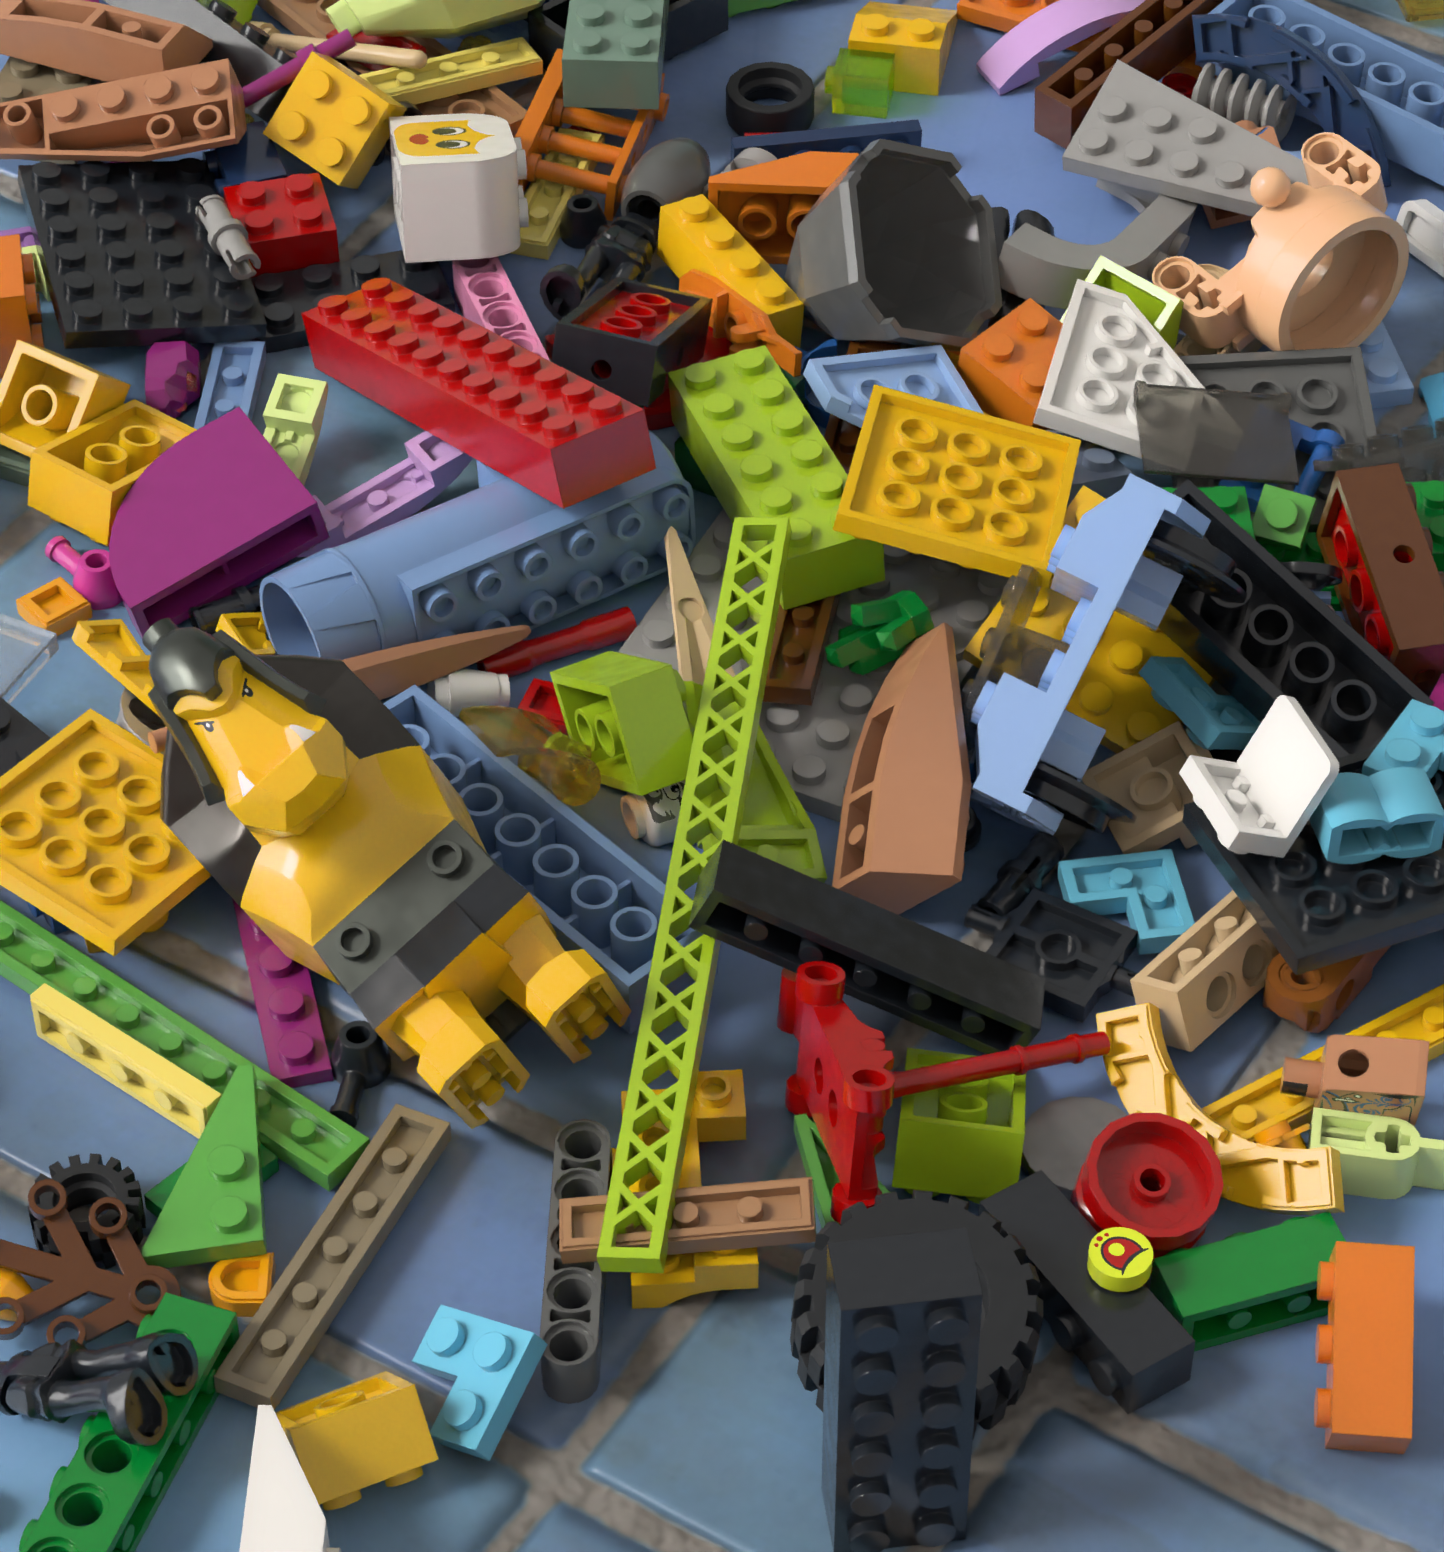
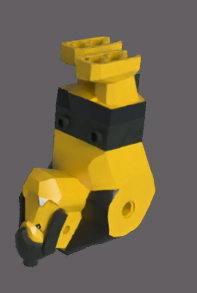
[142,618,631,1129]

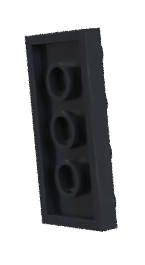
[251,250,455,354]

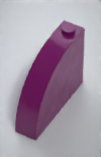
[109,407,330,639]

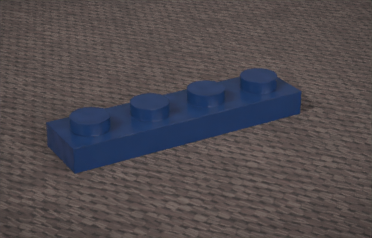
[731,119,922,161]

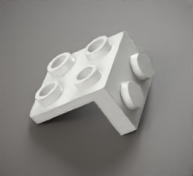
[1179,695,1339,858]

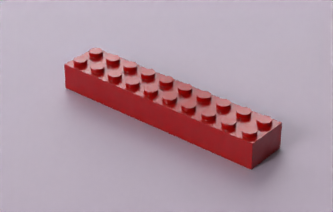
[301,277,656,509]

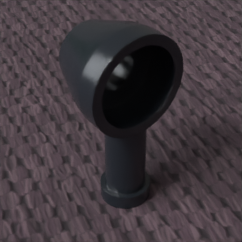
[560,194,610,249]
[329,1021,391,1128]

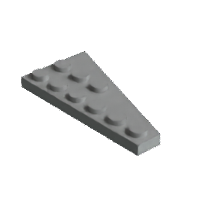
[1062,59,1309,217]

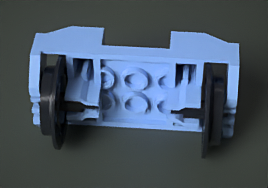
[970,473,1247,836]

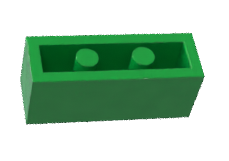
[1150,1212,1346,1352]

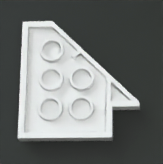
[1033,279,1242,473]

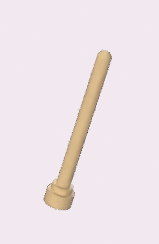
[249,21,428,69]

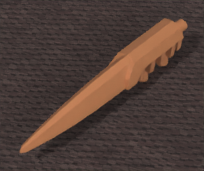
[148,625,531,754]

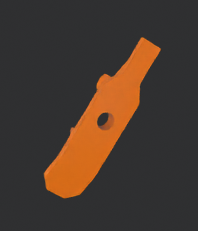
[679,269,802,377]

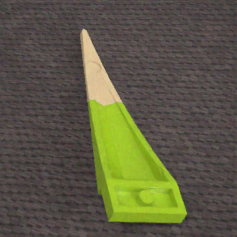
[664,526,827,883]

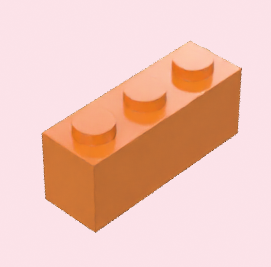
[1314,1241,1415,1454]

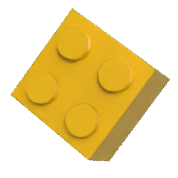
[262,51,407,190]

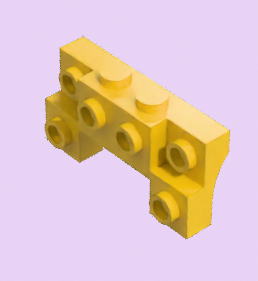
[611,1069,759,1309]

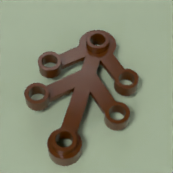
[0,1179,181,1347]

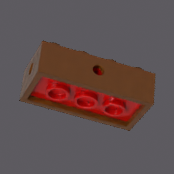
[1316,463,1444,697]

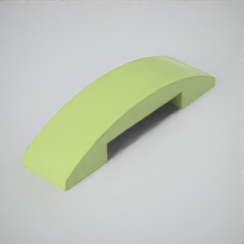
[263,373,329,485]

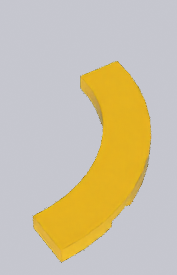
[1096,1003,1345,1216]

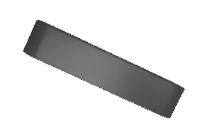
[540,1119,612,1404]

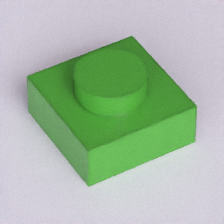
[1252,484,1317,553]

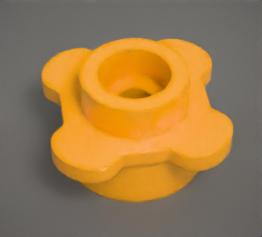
[1253,1119,1311,1149]

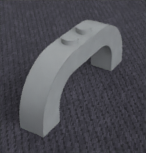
[998,179,1198,310]

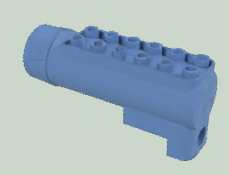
[259,430,696,660]

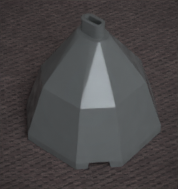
[784,138,1002,352]

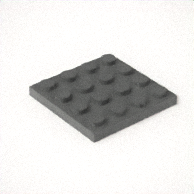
[1170,347,1383,532]

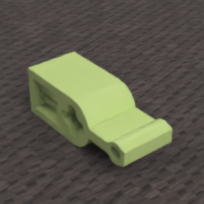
[1307,1107,1444,1199]

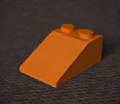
[708,151,859,265]

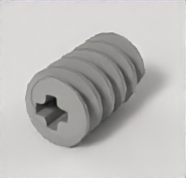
[1191,63,1297,143]

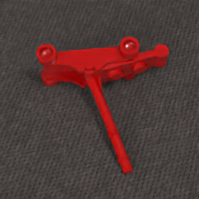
[777,961,1110,1224]

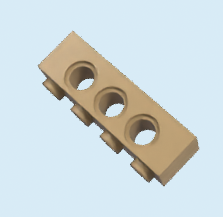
[1130,890,1279,1052]

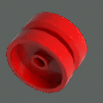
[1070,1113,1224,1274]

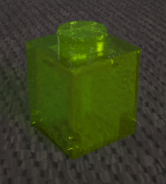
[825,48,895,119]

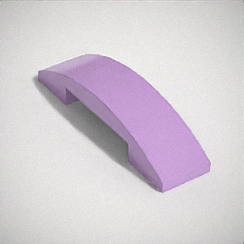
[976,0,1145,96]
[297,431,473,558]

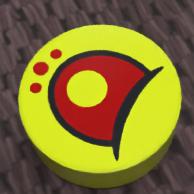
[1087,1227,1153,1292]

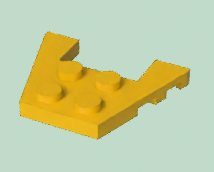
[72,612,276,717]

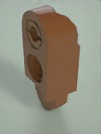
[1262,946,1391,1033]

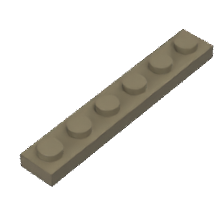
[213,1104,452,1411]

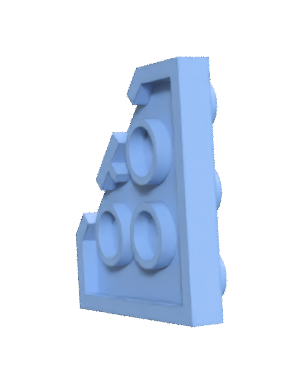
[803,345,984,428]

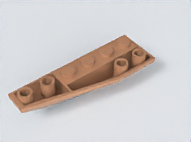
[0,0,213,82]
[0,58,247,162]
[832,622,971,915]

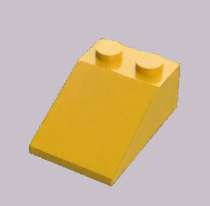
[847,1,958,96]
[27,399,197,546]

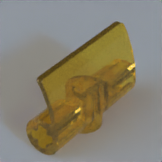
[458,706,601,806]

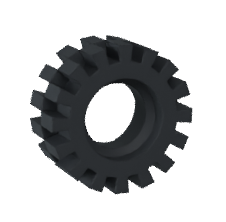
[27,1153,146,1269]

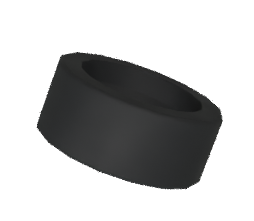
[726,62,815,136]

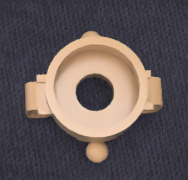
[1152,132,1409,352]

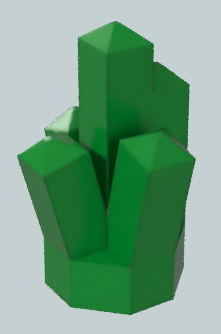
[825,590,935,676]

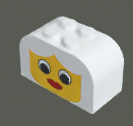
[389,113,529,263]

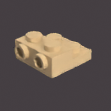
[1082,721,1213,854]

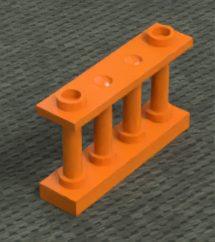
[514,48,670,221]

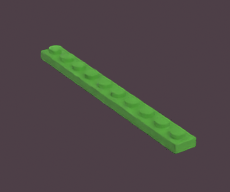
[0,900,370,1192]

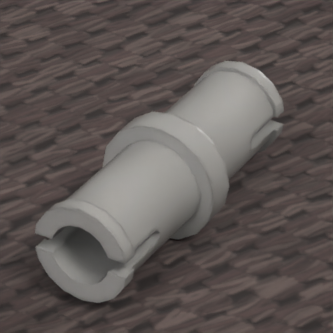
[195,195,261,280]

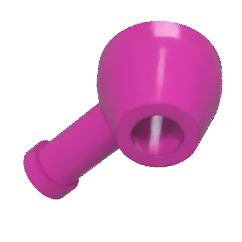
[45,536,123,610]

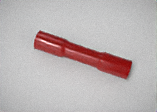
[476,606,637,677]

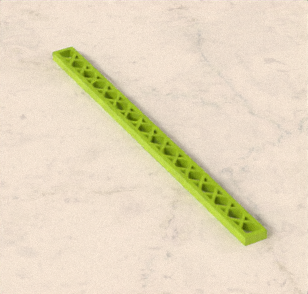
[597,517,792,1273]

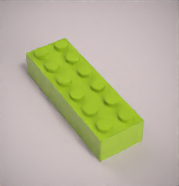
[668,345,885,610]

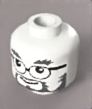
[620,780,685,847]

